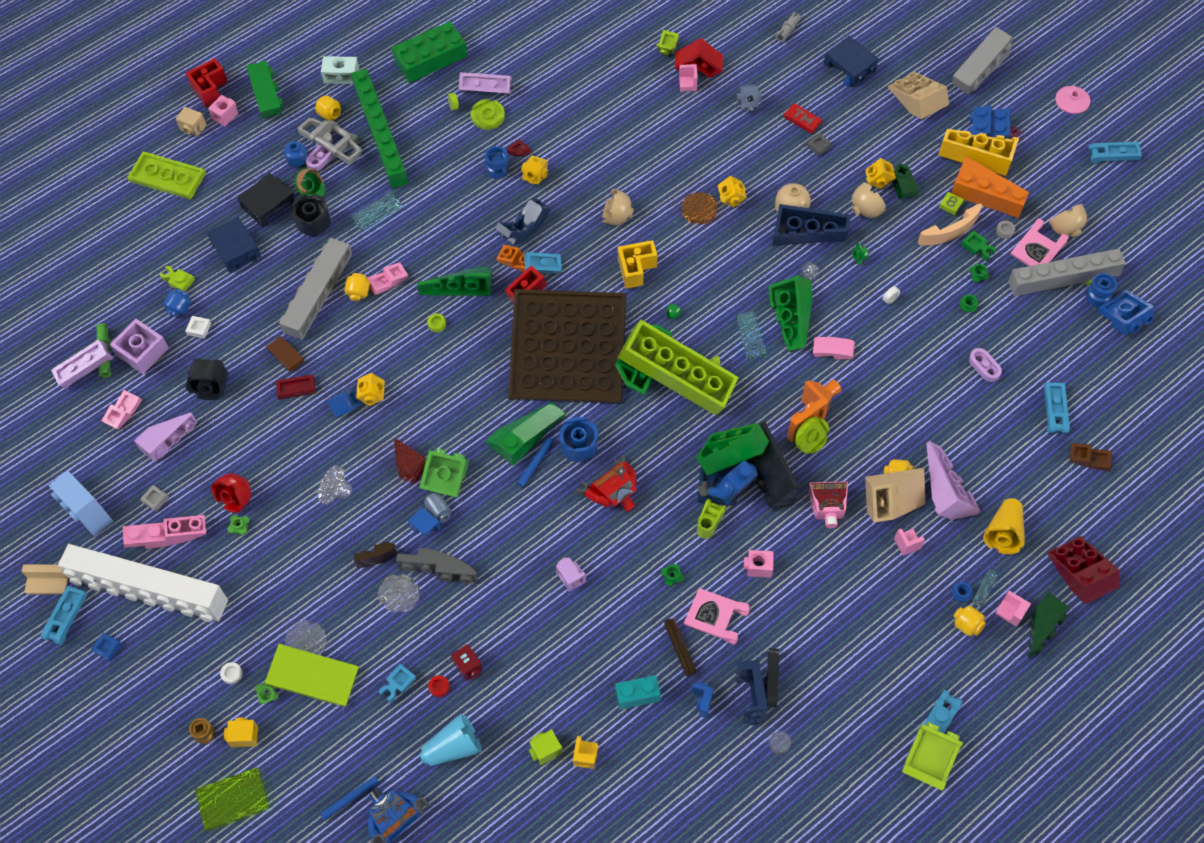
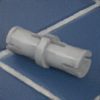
[776,12,801,42]

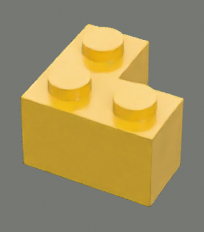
[618,240,657,289]

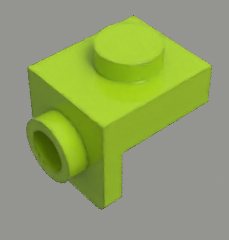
[656,30,680,56]

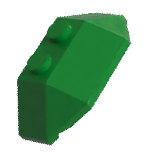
[615,324,672,396]

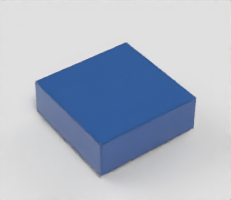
[91,633,121,661]

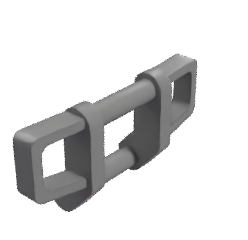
[298,118,362,165]

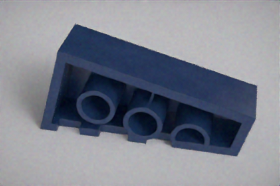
[772,204,851,246]

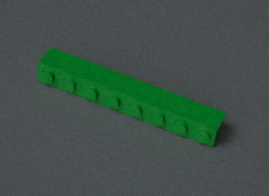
[350,68,408,189]

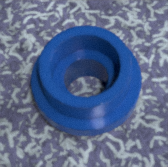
[952,582,973,602]

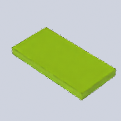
[127,151,206,200]
[265,644,359,708]

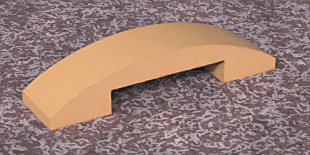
[918,203,982,245]

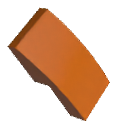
[496,245,525,272]

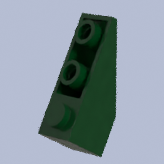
[1028,592,1069,658]

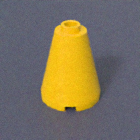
[983,498,1025,554]

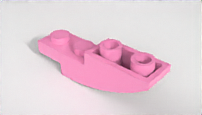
[123,515,206,549]

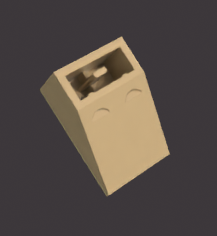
[888,72,949,119]
[865,468,925,523]

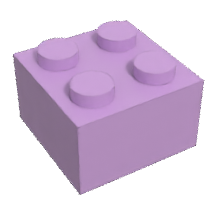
[110,319,169,374]

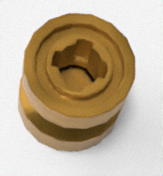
[189,718,215,744]

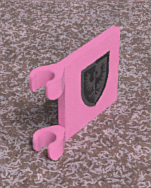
[1010,218,1069,266]
[684,588,750,645]

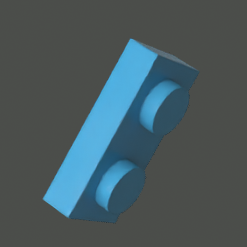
[524,252,562,274]

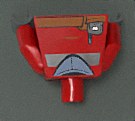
[576,455,637,512]

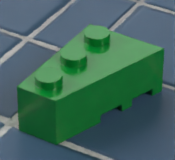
[246,61,284,119]
[696,423,769,476]

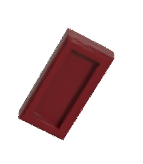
[276,374,316,400]

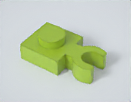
[160,266,195,292]

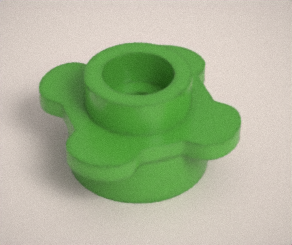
[227,515,249,535]
[255,684,279,704]

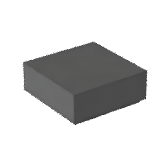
[807,133,832,156]

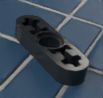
[766,648,779,708]

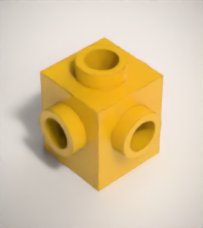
[521,156,548,184]
[865,158,896,189]
[717,176,747,207]
[356,373,385,406]

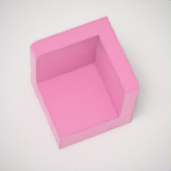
[679,64,698,92]
[894,529,925,556]
[995,591,1031,627]

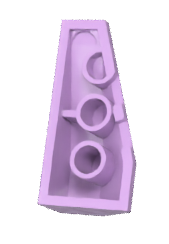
[926,441,981,520]

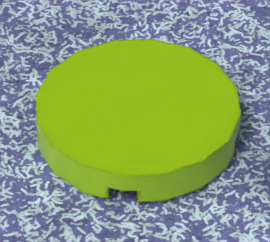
[471,99,505,130]
[795,416,829,454]

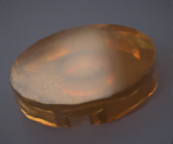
[682,192,717,224]

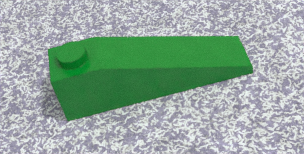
[417,267,493,296]
[769,276,813,352]
[485,402,566,466]

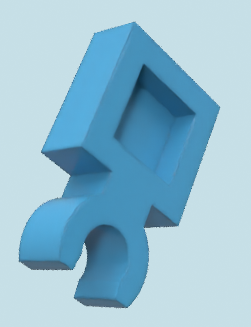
[379,664,416,703]

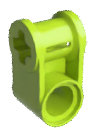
[697,499,727,539]

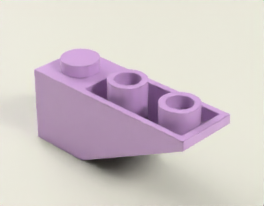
[134,412,197,462]

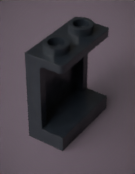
[237,173,295,228]

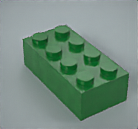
[391,21,468,83]

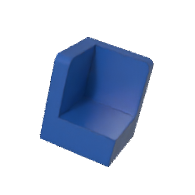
[327,387,362,417]
[408,507,441,536]

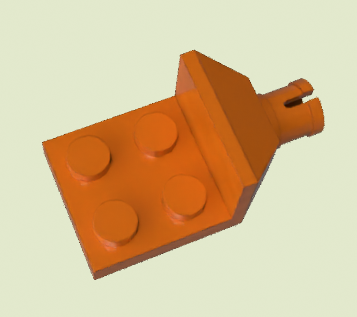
[787,379,841,442]

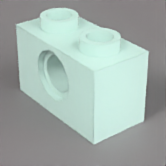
[321,56,359,84]

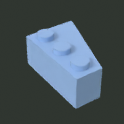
[48,471,113,537]

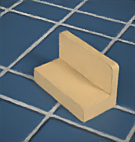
[22,565,69,595]

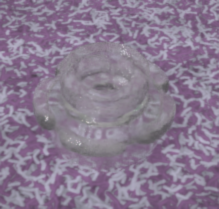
[802,261,818,279]

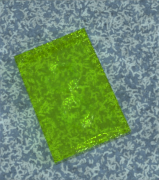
[195,767,269,832]

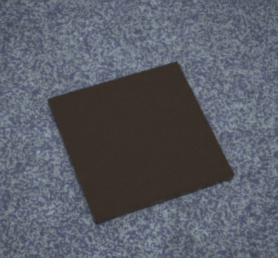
[508,289,626,404]

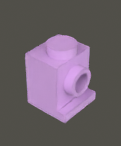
[556,557,586,592]

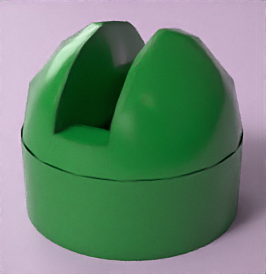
[666,303,682,319]

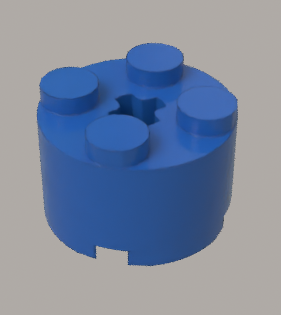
[559,417,598,462]

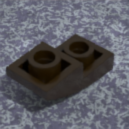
[354,542,397,568]

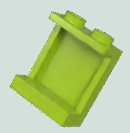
[901,722,963,791]

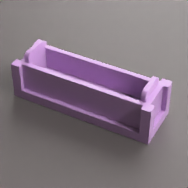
[459,72,512,94]
[51,339,114,389]

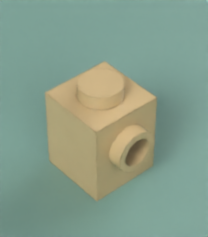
[176,107,206,137]

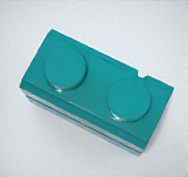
[615,675,661,710]

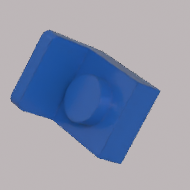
[692,682,714,718]

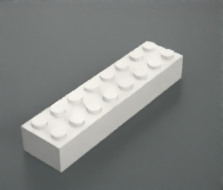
[58,544,228,622]

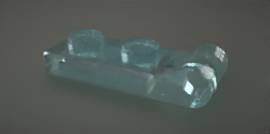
[351,191,402,231]
[736,311,767,360]

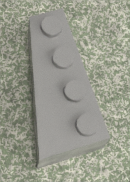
[952,27,1013,95]

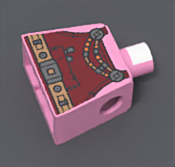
[808,482,848,528]

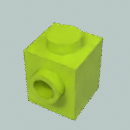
[528,729,563,766]

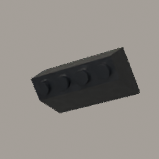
[747,421,799,511]

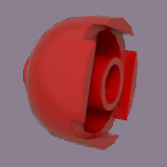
[211,473,251,513]

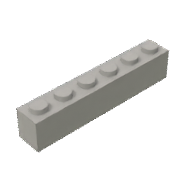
[279,238,352,340]
[1008,249,1126,296]

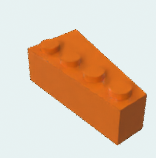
[951,156,1029,218]

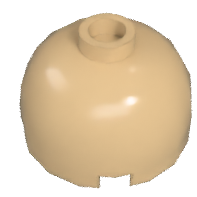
[852,182,886,219]
[775,183,811,212]
[602,189,634,226]
[1049,204,1087,237]

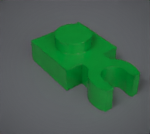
[961,230,996,261]

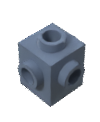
[736,85,761,111]

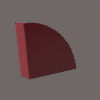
[506,139,531,157]

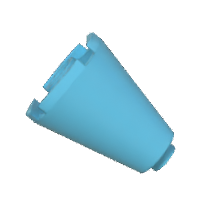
[420,714,482,766]

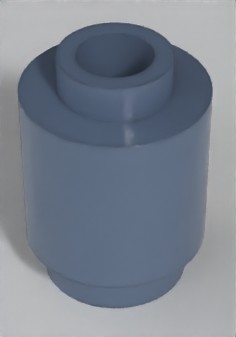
[424,493,452,523]

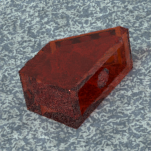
[394,438,426,484]

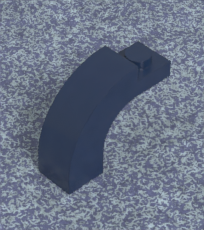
[495,199,551,244]

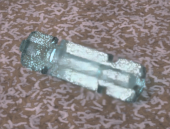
[973,569,998,607]

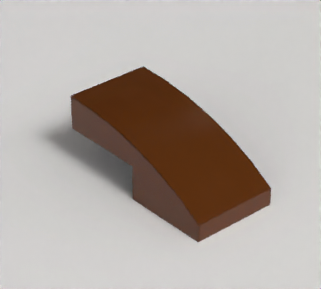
[266,336,304,372]
[1070,443,1112,472]

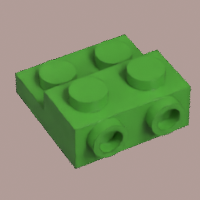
[419,448,469,498]

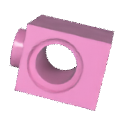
[208,95,239,127]
[744,550,773,578]

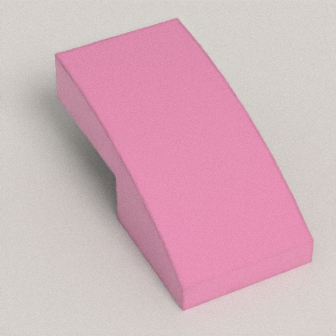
[367,262,408,295]
[813,337,855,360]
[102,390,142,430]

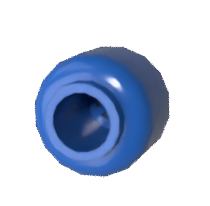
[283,141,308,167]
[163,289,191,317]

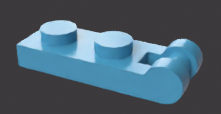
[1088,142,1142,164]
[1044,382,1070,434]
[41,586,88,645]
[924,689,963,733]

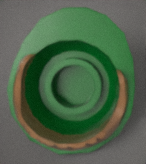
[294,167,325,197]

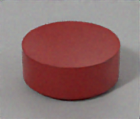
[428,675,450,698]

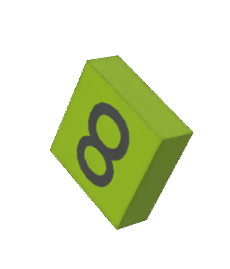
[939,192,964,215]

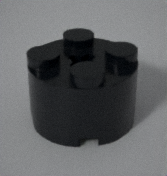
[292,194,331,237]
[186,358,228,400]

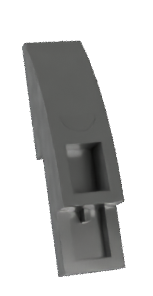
[396,548,478,584]

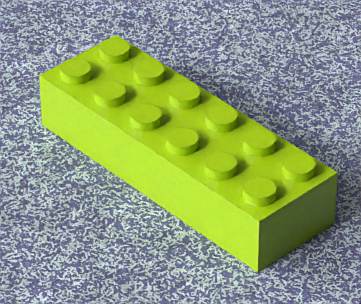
[618,319,739,415]

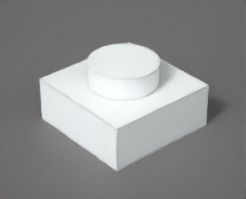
[186,316,211,339]

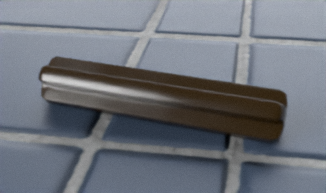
[664,618,696,677]

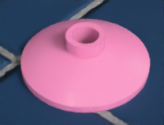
[1055,86,1090,114]

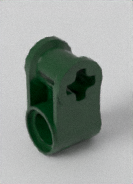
[891,164,919,199]

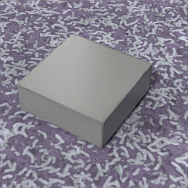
[140,485,169,512]

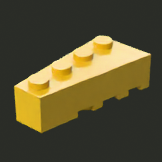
[938,129,1019,176]

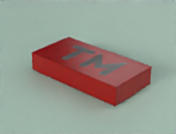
[784,103,822,134]

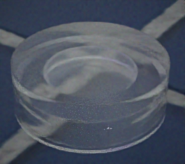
[769,731,791,754]

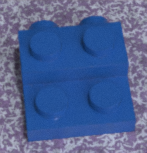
[969,105,1011,139]
[1098,290,1154,335]

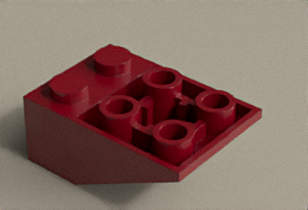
[1047,536,1120,604]

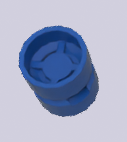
[485,146,509,179]
[1086,273,1117,307]

